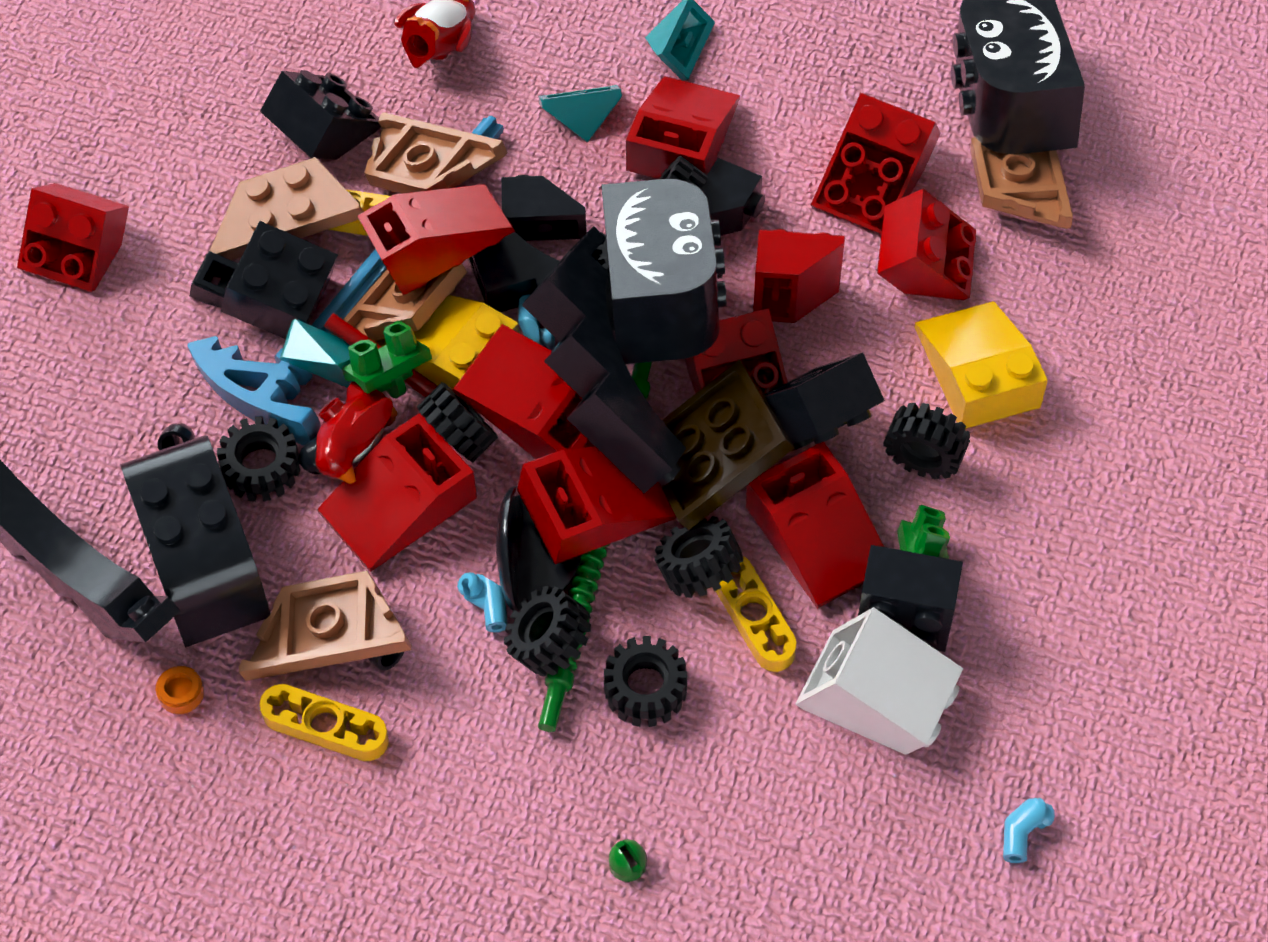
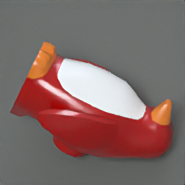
[394,0,476,68]
[315,381,397,484]

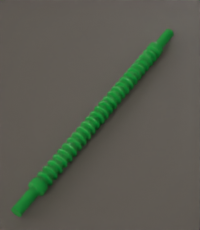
[538,362,652,732]

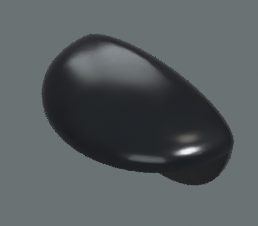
[496,486,582,611]

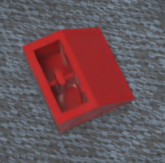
[17,183,129,292]
[877,188,976,301]
[753,229,845,323]

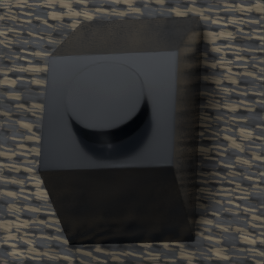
[701,158,765,236]
[501,175,587,241]

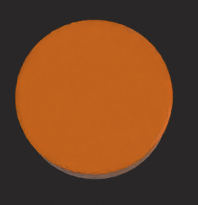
[155,666,204,714]

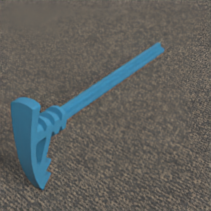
[187,115,504,446]

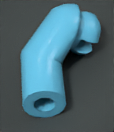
[518,294,555,350]
[457,572,508,633]
[1003,798,1055,863]

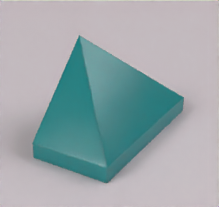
[645,0,715,81]
[538,85,622,142]
[280,319,353,388]

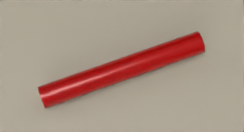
[324,313,438,398]

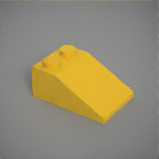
[375,295,519,405]
[914,301,1048,428]

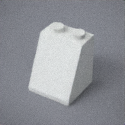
[795,607,964,755]

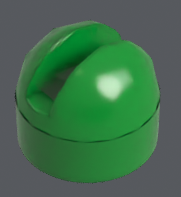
[609,839,647,882]

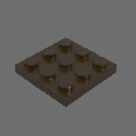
[660,359,795,530]

